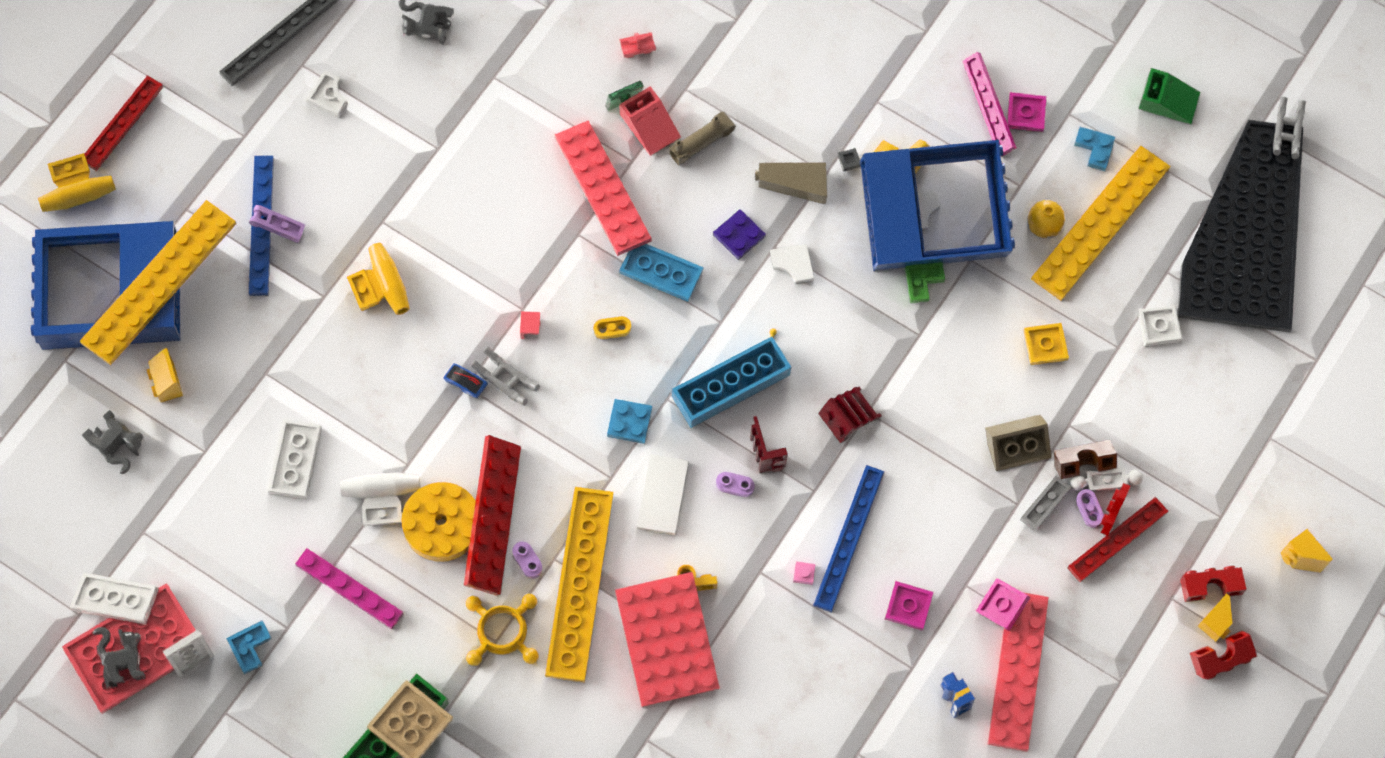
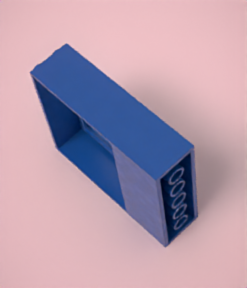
[860,140,1015,271]
[31,221,181,350]

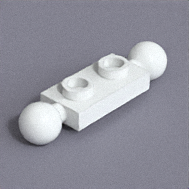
[1070,468,1143,492]

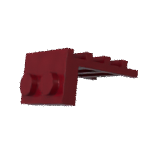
[818,386,882,443]
[750,416,788,473]

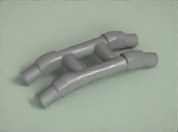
[1273,96,1306,159]
[471,347,540,405]

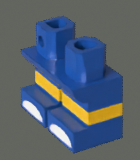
[941,672,975,718]

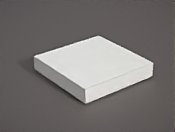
[1137,305,1183,347]

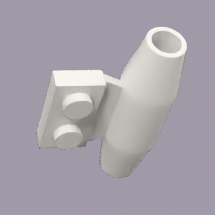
[340,473,420,526]

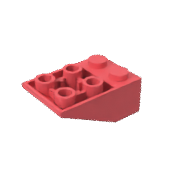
[619,86,681,156]

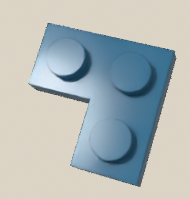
[1074,127,1115,171]
[226,620,272,675]

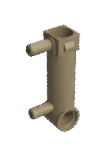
[669,112,736,166]

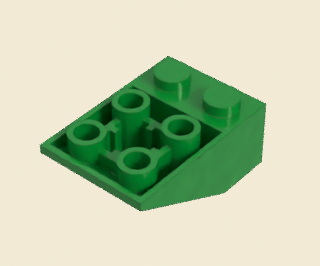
[1138,68,1201,124]

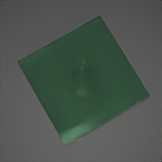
[605,80,644,111]

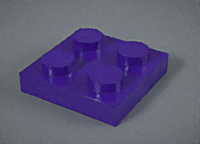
[713,209,766,260]

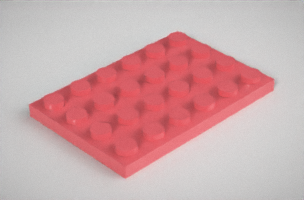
[615,572,720,707]
[61,583,196,714]

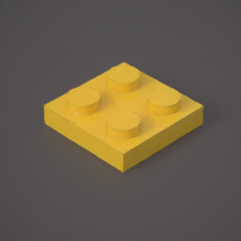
[1023,323,1069,365]

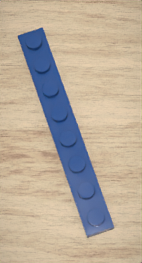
[249,155,274,296]

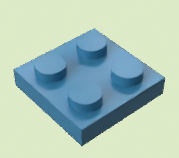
[607,399,652,444]

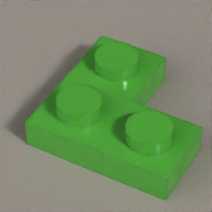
[905,262,945,303]

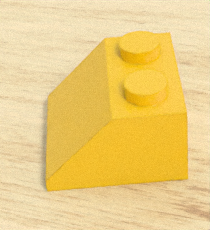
[146,348,183,403]
[1280,529,1333,573]

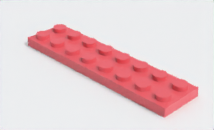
[555,120,652,256]
[987,593,1049,752]

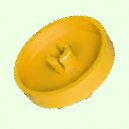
[402,482,476,562]

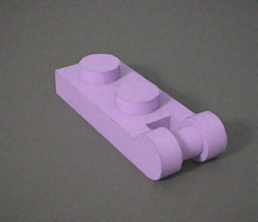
[249,205,305,243]

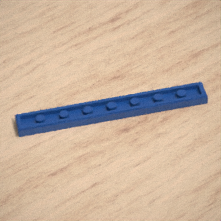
[813,465,884,613]

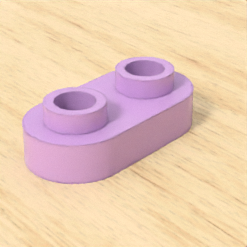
[716,472,755,497]
[1076,489,1104,528]
[512,542,542,579]

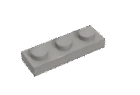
[1020,476,1071,532]

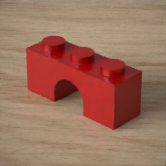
[1180,565,1247,602]
[1190,631,1258,680]

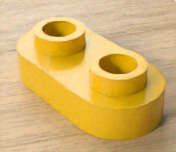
[593,316,631,339]

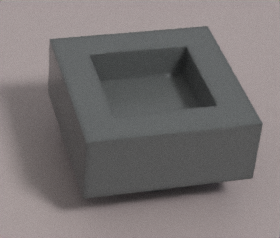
[838,148,861,172]

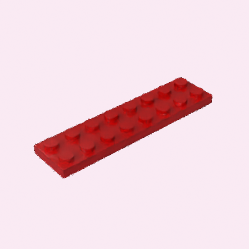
[463,435,521,596]

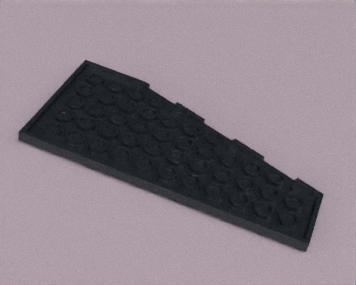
[1177,120,1303,332]

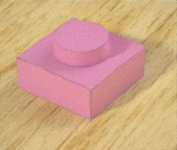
[793,561,815,585]

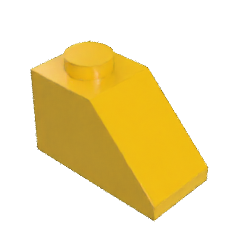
[1198,594,1232,642]

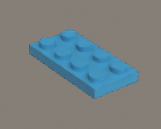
[619,244,704,302]

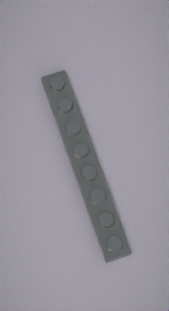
[219,0,339,86]

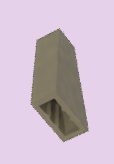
[755,162,827,204]

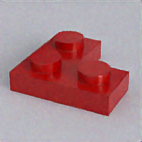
[1100,483,1130,536]

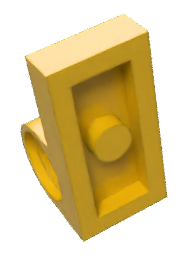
[677,564,718,591]

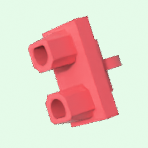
[620,32,656,58]

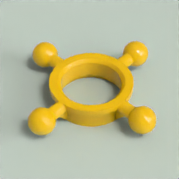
[466,594,539,666]

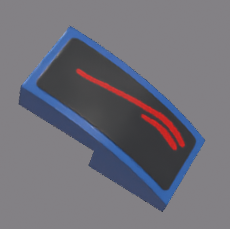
[443,363,488,399]

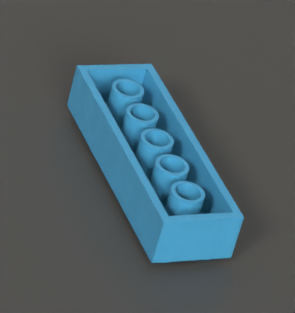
[672,336,792,428]

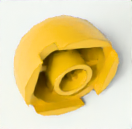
[1027,200,1065,238]

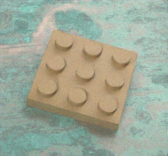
[366,680,453,758]

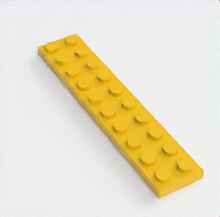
[1031,145,1171,301]
[80,200,237,366]
[545,487,613,683]

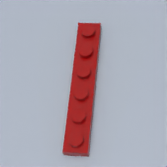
[84,75,163,171]
[1067,497,1168,583]

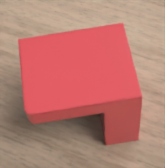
[520,311,541,339]

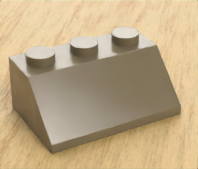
[985,415,1052,471]

